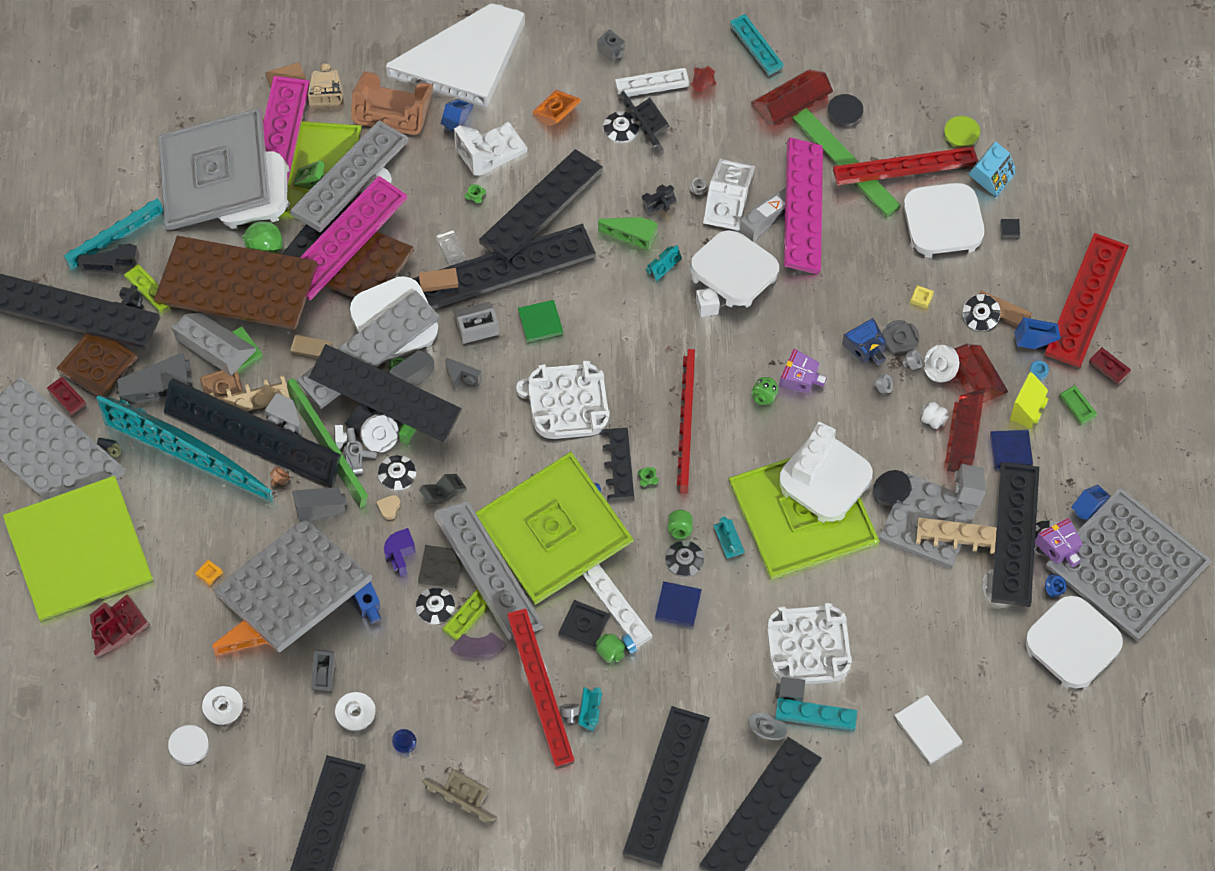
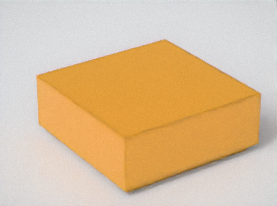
[195,559,223,587]

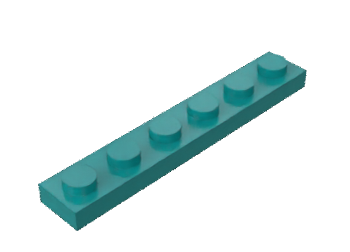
[64,198,163,270]

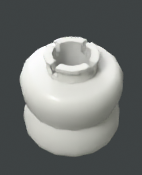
[920,402,949,429]

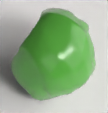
[242,221,283,254]

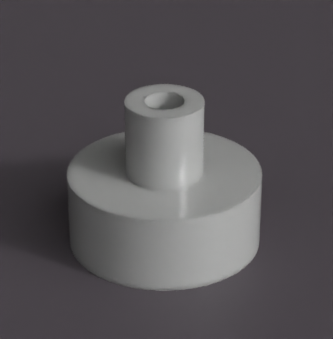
[902,350,922,370]
[873,374,893,394]
[559,704,580,723]

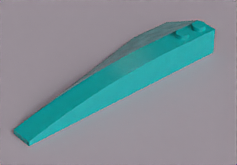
[96,395,273,502]

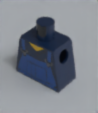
[842,318,886,365]

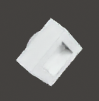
[334,425,347,451]

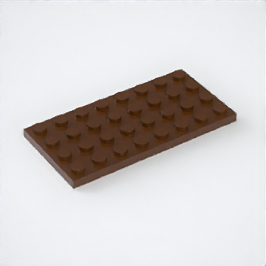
[154,235,318,330]

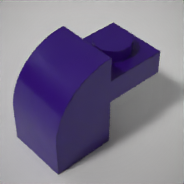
[384,528,416,577]

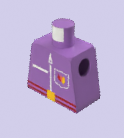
[779,348,827,393]
[1034,517,1082,567]

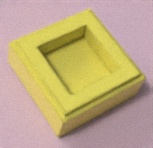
[910,285,934,309]

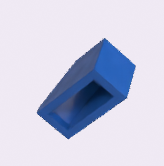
[440,99,473,131]
[1014,317,1061,349]
[1071,484,1111,520]

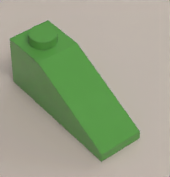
[598,217,658,251]

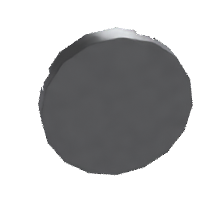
[882,320,920,356]

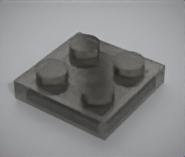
[418,545,462,589]

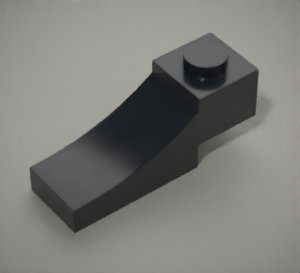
[78,244,139,273]

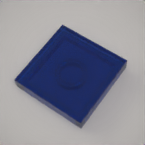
[990,430,1033,468]
[655,581,702,627]

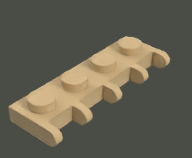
[209,375,290,412]
[916,518,997,554]

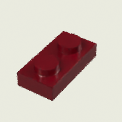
[1089,347,1131,385]
[47,376,86,416]

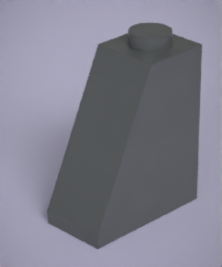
[389,350,435,387]
[292,487,348,522]

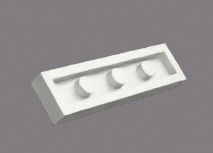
[615,68,689,98]

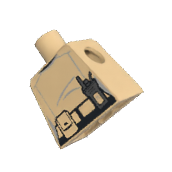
[308,64,344,106]

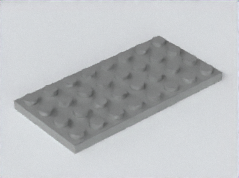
[0,376,126,500]

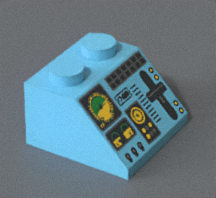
[968,141,1017,197]

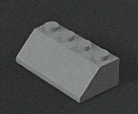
[172,313,256,376]

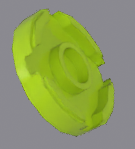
[944,116,980,149]

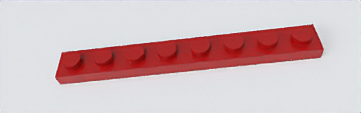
[833,146,978,185]
[677,349,695,494]
[507,608,575,768]

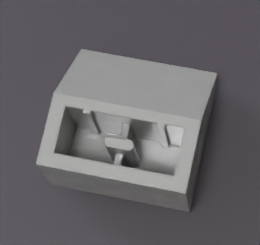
[453,302,499,344]
[265,393,302,436]

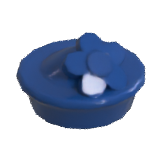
[1045,574,1066,598]

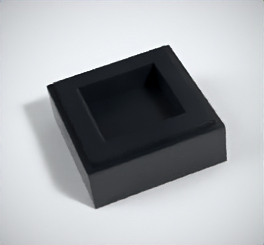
[1000,219,1021,238]

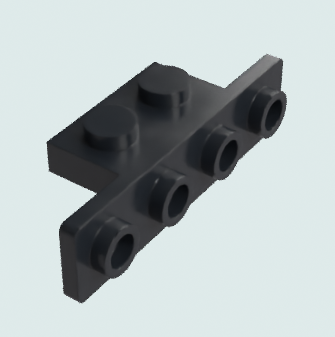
[621,90,670,151]

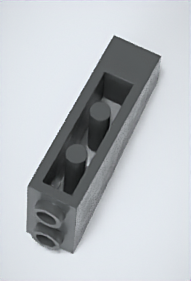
[117,353,193,404]

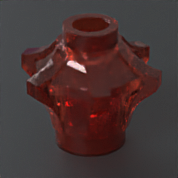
[690,66,717,93]

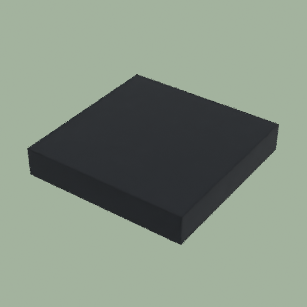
[558,600,610,650]

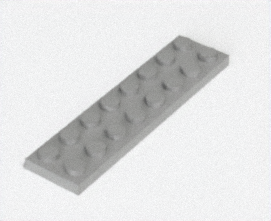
[290,121,408,232]
[297,290,440,409]
[433,501,544,640]

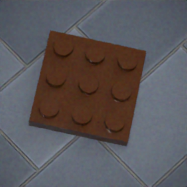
[56,334,138,396]

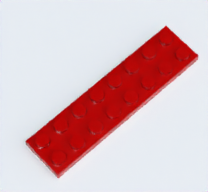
[1045,233,1129,368]

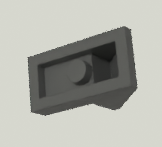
[445,358,482,391]
[311,650,336,691]

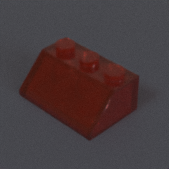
[954,343,1008,407]

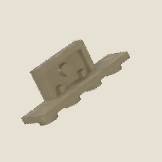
[422,769,497,823]

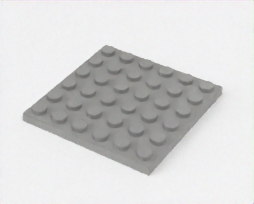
[1045,488,1212,641]
[212,520,373,653]

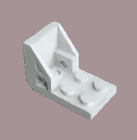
[454,122,527,176]
[703,159,755,231]

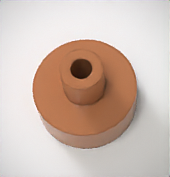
[270,466,290,487]

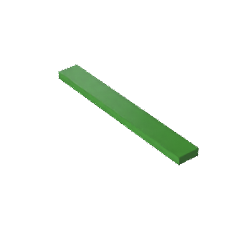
[792,108,901,217]
[287,378,368,508]

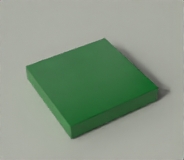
[518,300,563,343]

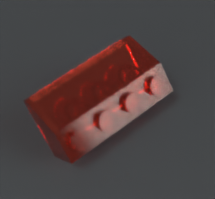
[751,69,833,126]
[945,390,985,472]

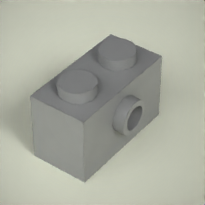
[954,464,986,506]

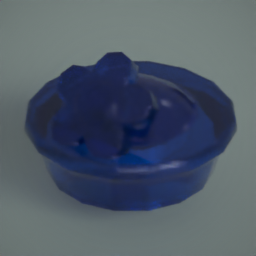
[392,729,417,753]

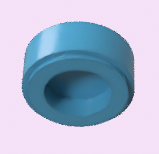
[1029,361,1049,380]
[621,633,637,654]

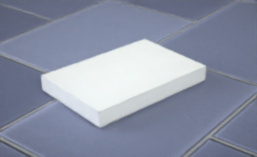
[894,695,963,765]

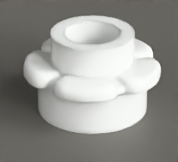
[690,177,708,195]

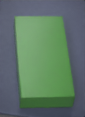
[1059,385,1097,425]

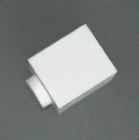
[696,288,720,318]

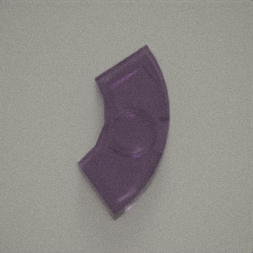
[450,632,507,659]

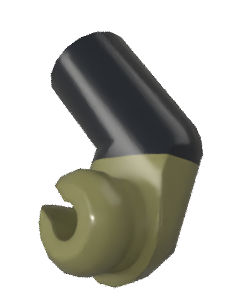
[97,437,121,458]

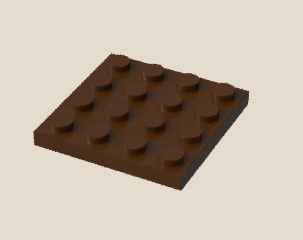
[325,232,415,298]

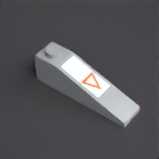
[739,187,786,242]

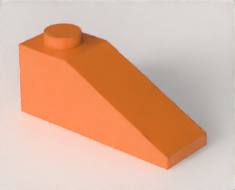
[212,620,268,656]

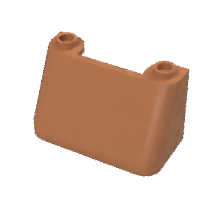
[351,71,434,135]

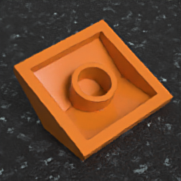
[532,90,581,126]

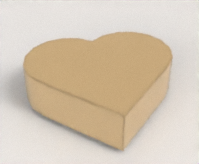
[376,495,401,520]

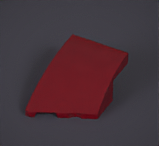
[90,594,150,657]

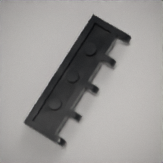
[601,427,634,501]

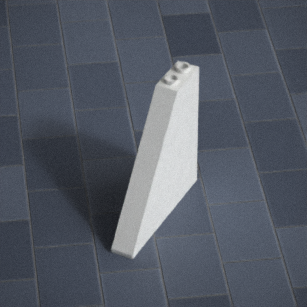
[386,3,525,107]

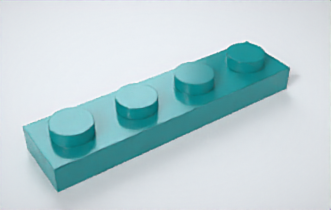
[730,14,784,76]
[775,698,857,732]

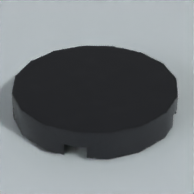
[827,94,863,127]
[873,470,912,506]

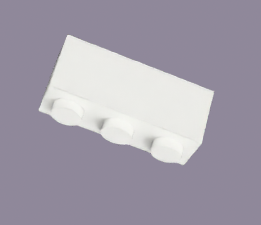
[792,421,836,486]

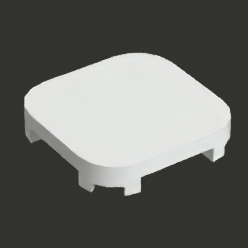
[218,152,290,229]
[903,183,984,258]
[689,230,779,308]
[350,276,438,364]
[528,361,610,439]
[779,438,873,523]
[1025,596,1123,689]
[767,603,852,685]

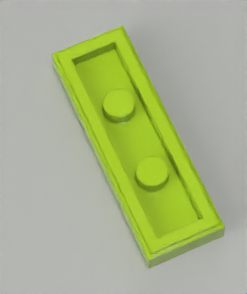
[124,264,169,313]
[442,588,488,642]

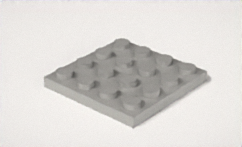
[879,473,978,569]

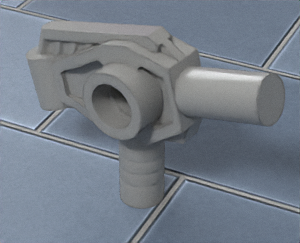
[344,428,377,474]

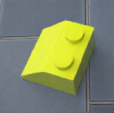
[1010,372,1049,429]

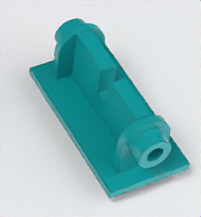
[645,245,682,281]
[713,516,745,559]
[578,687,603,731]

